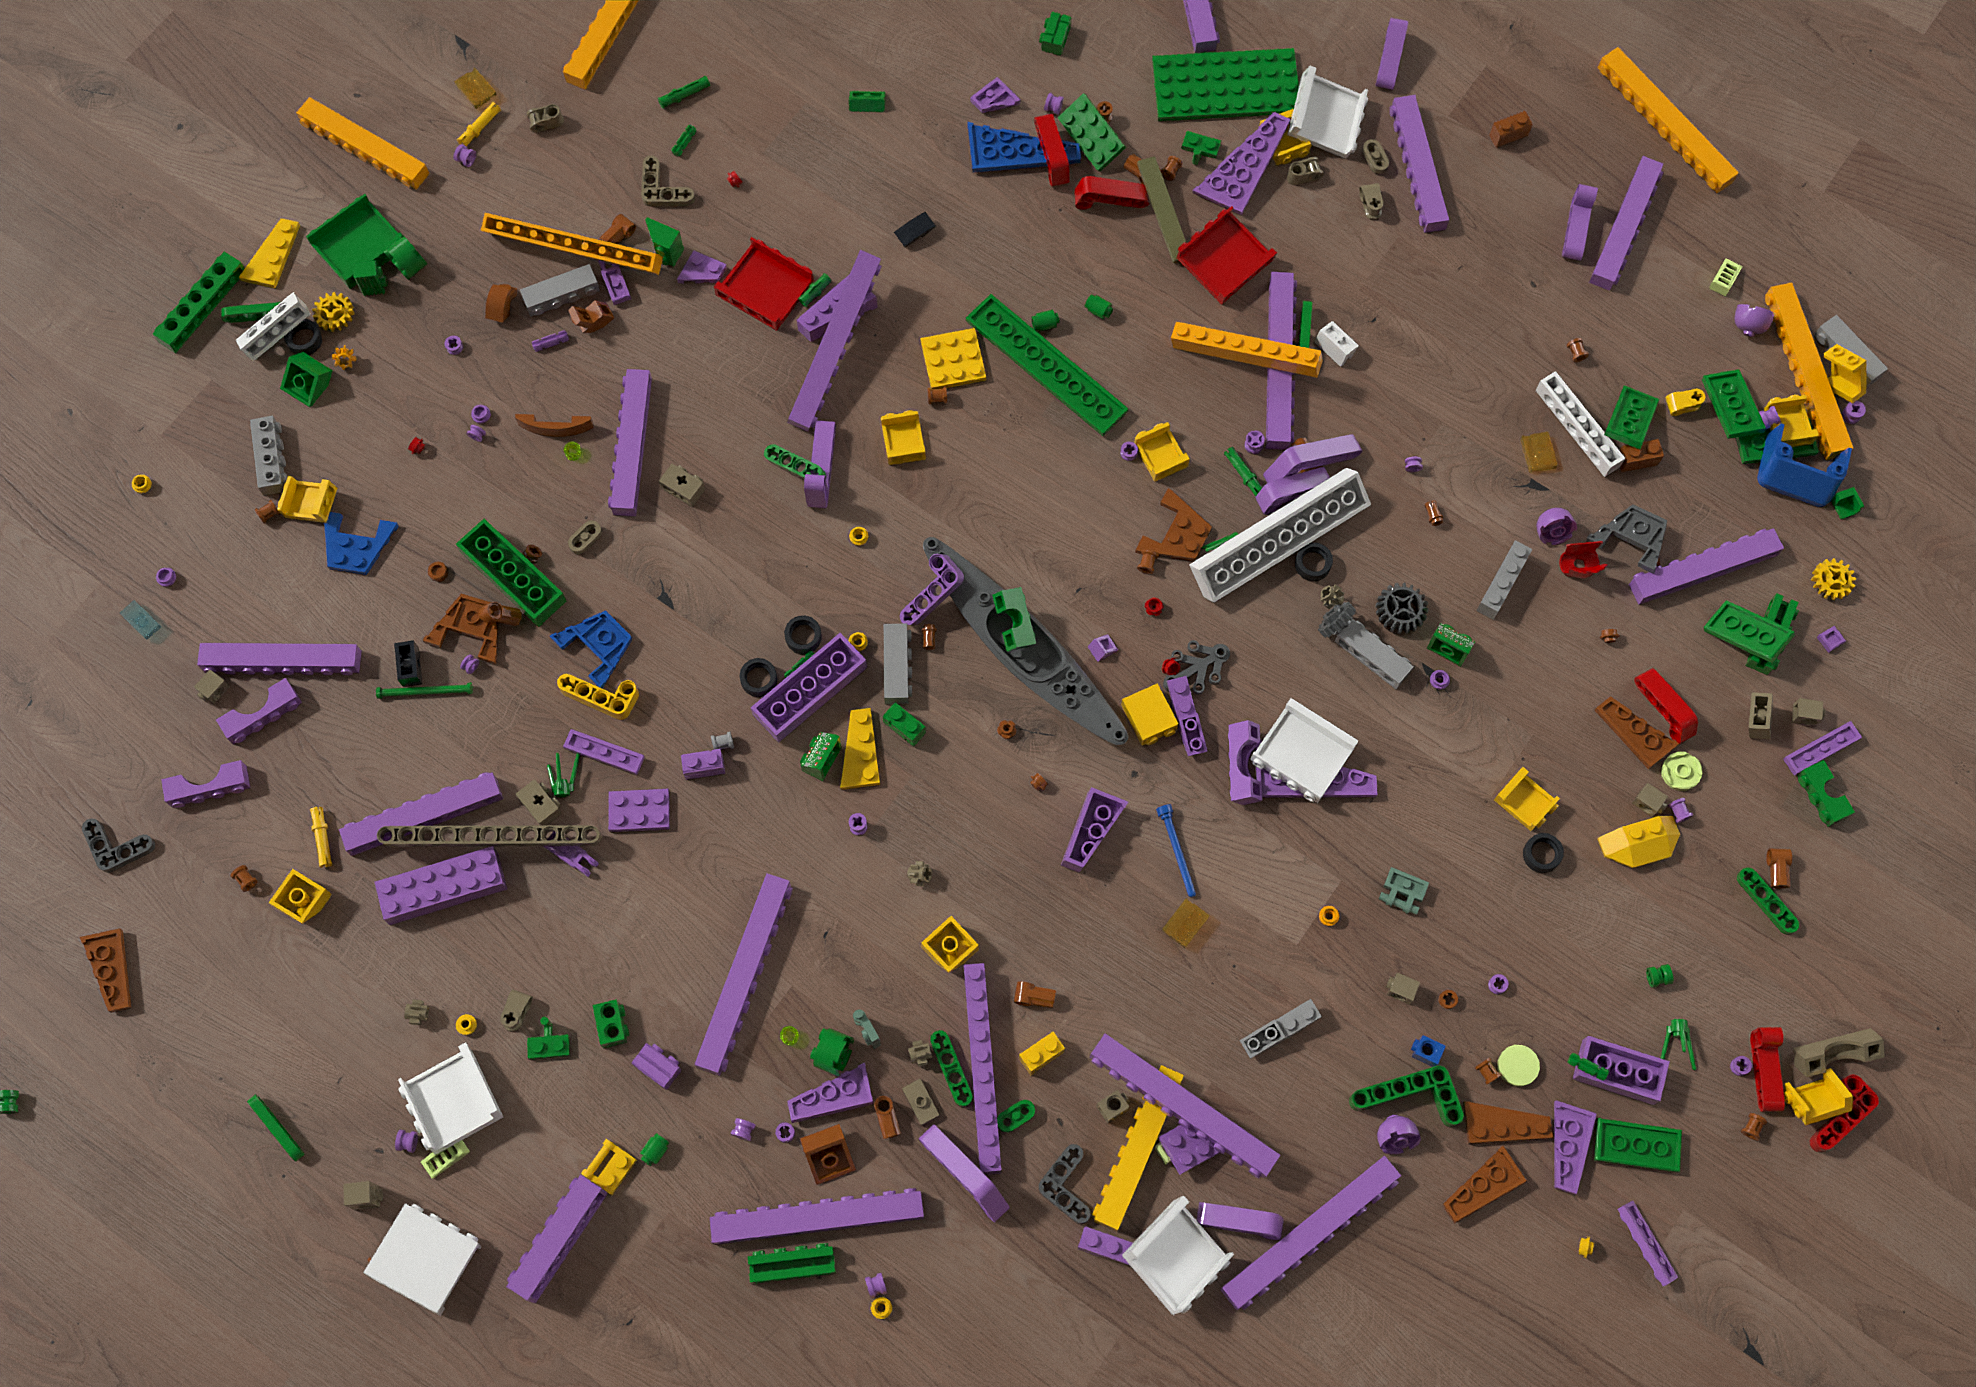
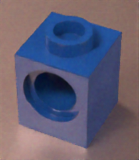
[1411,1035,1446,1067]

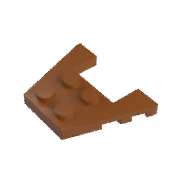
[1135,488,1212,561]
[423,594,498,664]

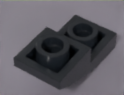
[894,212,936,248]

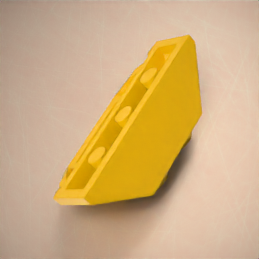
[1597,816,1680,868]

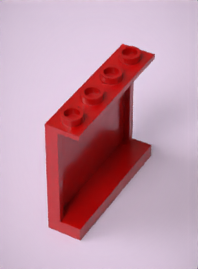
[1176,206,1277,305]
[714,237,814,331]

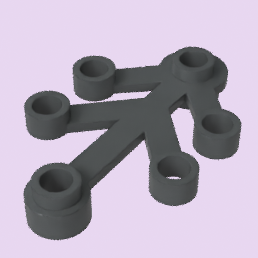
[1163,640,1230,695]

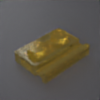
[454,68,497,109]
[1520,431,1558,473]
[1162,898,1210,948]

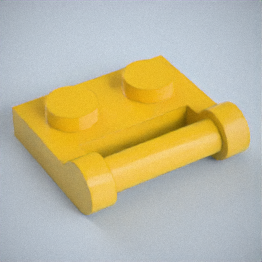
[581,1139,637,1195]

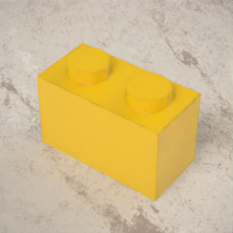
[1019,1031,1065,1076]

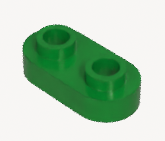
[997,1100,1035,1133]

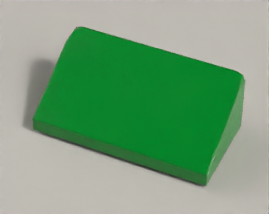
[849,91,886,112]

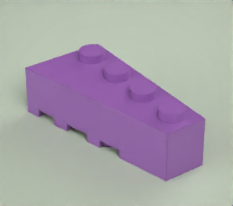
[1061,787,1128,872]

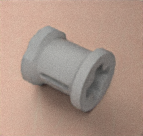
[711,732,734,750]

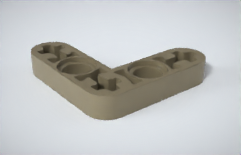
[641,155,695,206]

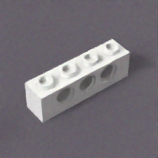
[236,292,310,361]

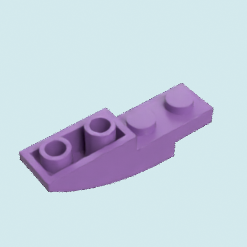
[1167,676,1207,756]

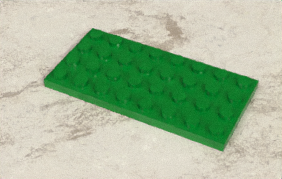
[1152,48,1299,121]

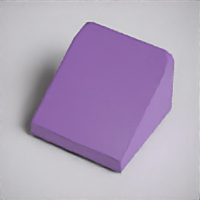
[1088,634,1118,661]

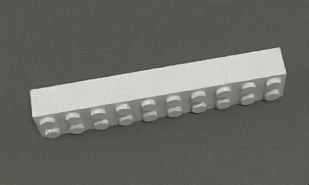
[1189,468,1371,602]

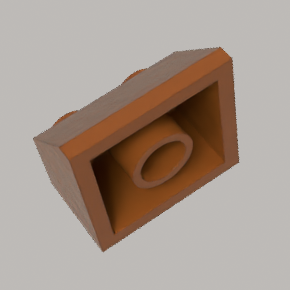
[800,1124,856,1185]

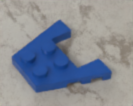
[324,512,399,575]
[550,610,632,689]

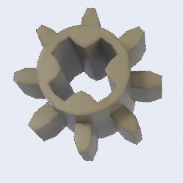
[1320,584,1345,609]
[907,861,932,887]
[405,999,429,1025]
[908,1039,932,1067]

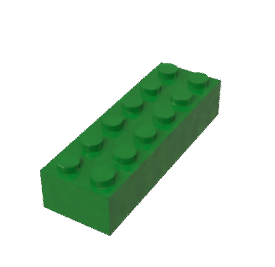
[456,518,567,627]

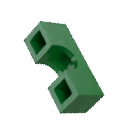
[992,587,1036,652]
[1797,760,1855,827]

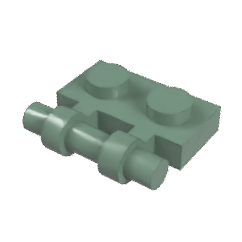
[1379,867,1429,915]
[853,1009,881,1049]

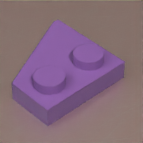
[970,77,1020,113]
[677,251,727,283]

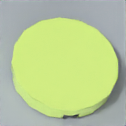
[1661,752,1703,791]
[1497,1045,1540,1087]

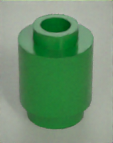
[1085,294,1113,320]
[1031,309,1060,332]
[639,1133,669,1166]

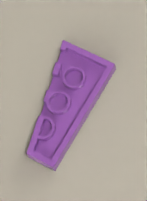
[787,1063,873,1123]
[1554,1101,1597,1195]

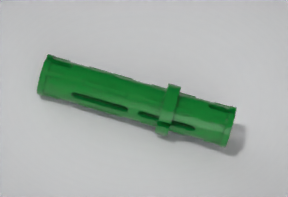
[657,75,711,109]
[1224,447,1263,497]

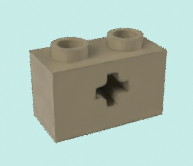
[659,464,705,507]
[1749,692,1773,739]
[516,779,562,825]
[343,1181,383,1210]

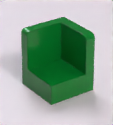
[1831,487,1864,520]

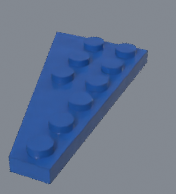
[967,122,1081,172]

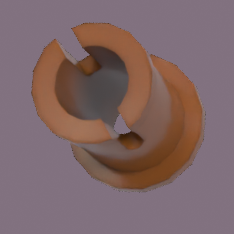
[1424,500,1444,526]
[921,624,937,650]

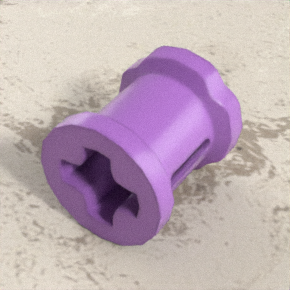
[1668,798,1693,823]
[849,813,867,836]

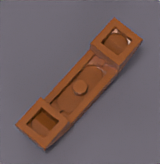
[515,414,594,437]

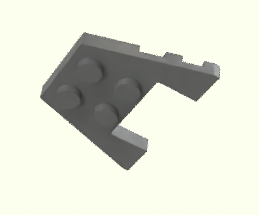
[1586,505,1667,574]

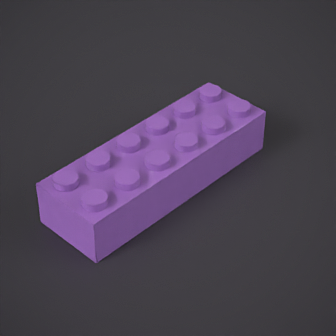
[751,633,867,743]
[375,846,507,925]
[506,1175,608,1303]

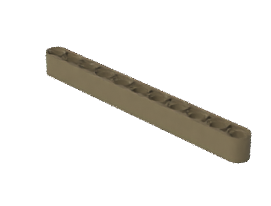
[377,825,602,847]

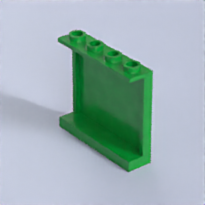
[306,194,403,289]

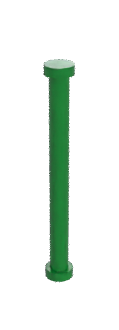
[376,682,473,699]

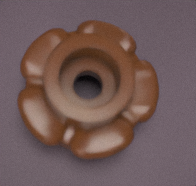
[1600,629,1620,643]
[997,720,1017,739]
[1030,773,1048,791]

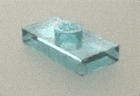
[120,600,161,640]

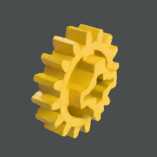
[312,292,355,332]
[1811,558,1856,600]

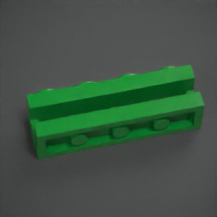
[1745,593,1799,675]
[747,1243,836,1284]

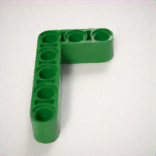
[1349,1066,1464,1127]

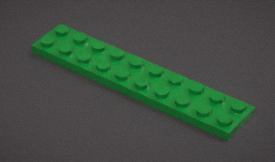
[966,294,1129,436]

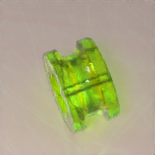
[563,441,582,461]
[780,1026,799,1046]

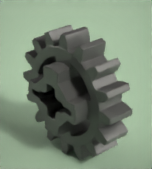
[1318,602,1356,638]

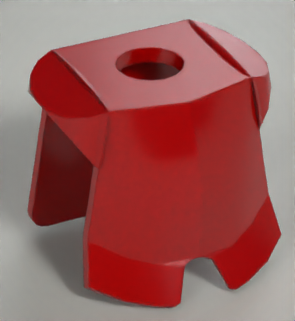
[1559,541,1608,579]

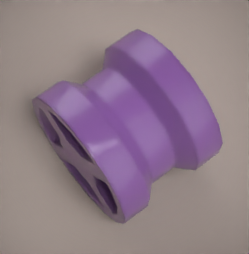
[1044,93,1064,115]
[454,144,476,167]
[1842,401,1866,424]
[1759,406,1781,429]
[1244,431,1265,454]
[731,1118,756,1141]
[395,1130,418,1153]
[865,1273,887,1298]

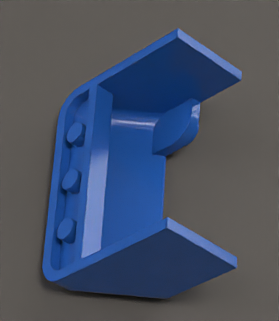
[1757,423,1852,507]

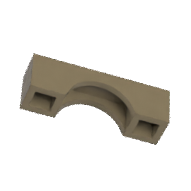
[1793,1028,1885,1077]

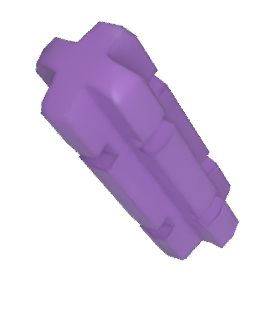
[532,330,569,351]

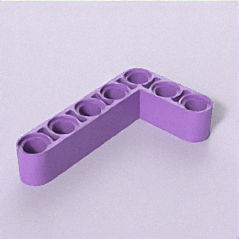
[804,421,836,508]
[1263,434,1362,483]
[918,1125,1010,1222]

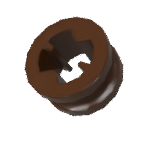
[522,544,542,564]

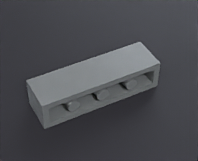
[520,264,600,317]
[1814,315,1888,388]
[1476,540,1532,620]
[1335,619,1414,689]
[883,623,912,704]

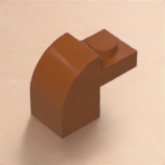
[485,284,518,323]
[568,300,614,333]

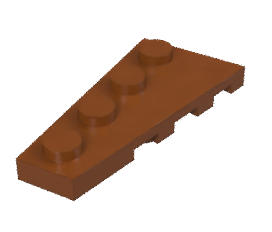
[1595,696,1679,769]
[79,928,131,1013]
[1463,1101,1553,1144]
[1443,1145,1526,1224]

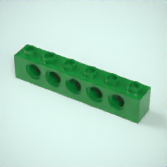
[153,251,245,354]

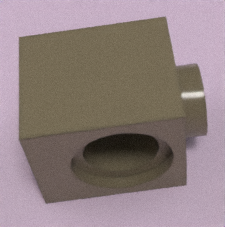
[194,670,230,704]
[1792,698,1825,726]
[1632,783,1668,817]
[1386,973,1420,1005]
[1096,1090,1130,1123]

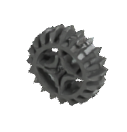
[1375,583,1429,634]

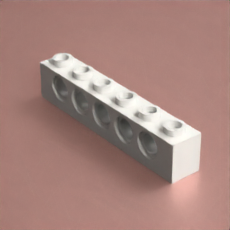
[1536,371,1625,477]

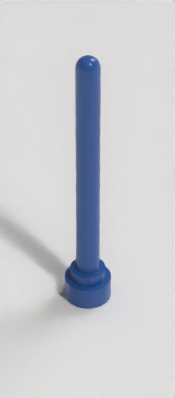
[1156,804,1196,898]

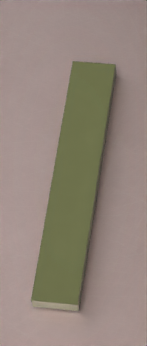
[1137,156,1186,263]

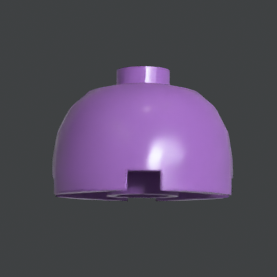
[1734,304,1774,337]
[1536,508,1577,545]
[1377,1115,1421,1154]

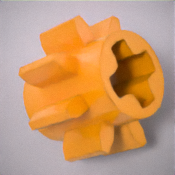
[332,345,356,370]

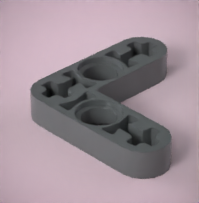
[82,818,155,873]
[1038,1144,1091,1224]

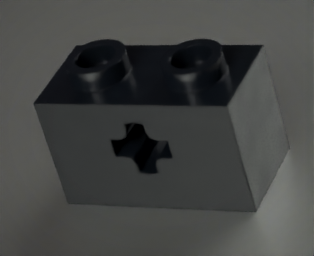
[394,640,423,687]

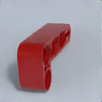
[1034,113,1070,187]
[1074,176,1149,210]
[1634,668,1698,744]
[1750,1027,1785,1112]
[1810,1074,1879,1152]

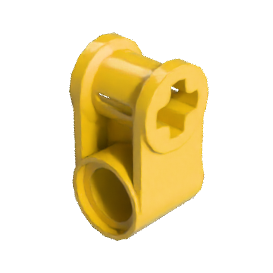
[1665,389,1706,416]

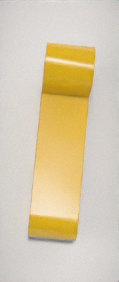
[557,674,639,720]

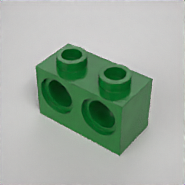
[592,999,630,1049]

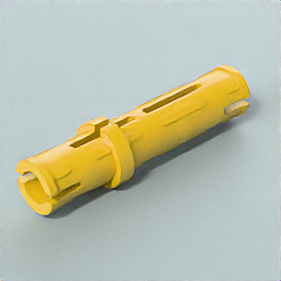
[457,102,501,146]
[310,807,333,868]

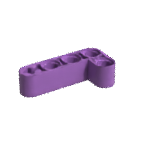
[1376,18,1408,90]
[1562,184,1598,261]
[1255,467,1330,515]
[900,554,964,625]
[1196,1202,1284,1240]

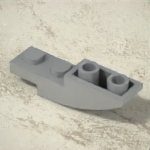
[1240,999,1322,1059]

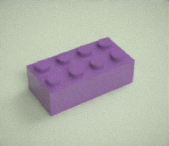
[1573,1036,1670,1105]

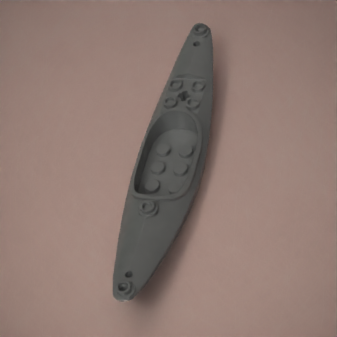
[923,537,1128,745]

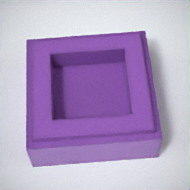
[1817,626,1846,653]

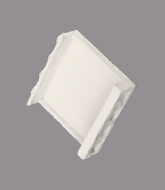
[1287,66,1368,159]
[1250,698,1358,803]
[398,1042,503,1155]
[1122,1196,1234,1315]
[363,1204,481,1316]

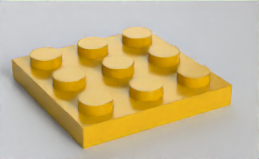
[920,328,986,389]

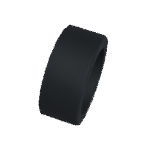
[284,319,322,355]
[1295,543,1333,581]
[784,615,822,655]
[739,658,778,697]
[1523,833,1564,873]

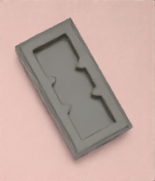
[902,1079,939,1126]

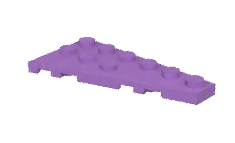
[1193,112,1290,215]
[1255,740,1377,797]

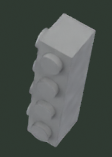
[250,416,287,496]

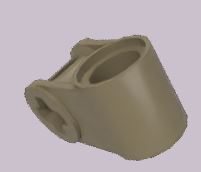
[527,104,564,133]
[1287,157,1324,185]
[1359,183,1383,220]
[500,989,533,1032]

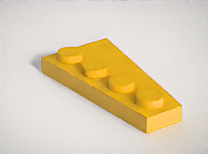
[239,218,300,289]
[840,708,880,790]

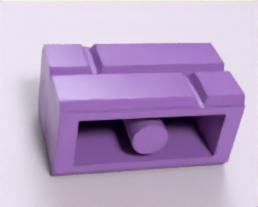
[681,749,725,780]
[632,1044,681,1090]

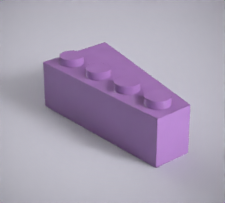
[797,274,877,342]

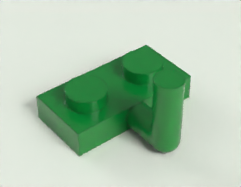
[1181,131,1221,165]
[527,1017,570,1060]

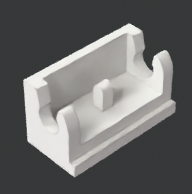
[1314,321,1359,367]

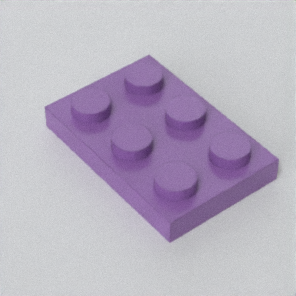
[609,789,670,832]
[1158,1125,1220,1175]

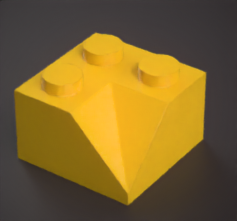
[269,869,332,924]
[921,916,979,973]

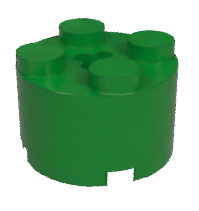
[383,235,428,280]
[810,1028,854,1076]

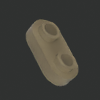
[1362,139,1389,174]
[568,520,602,554]

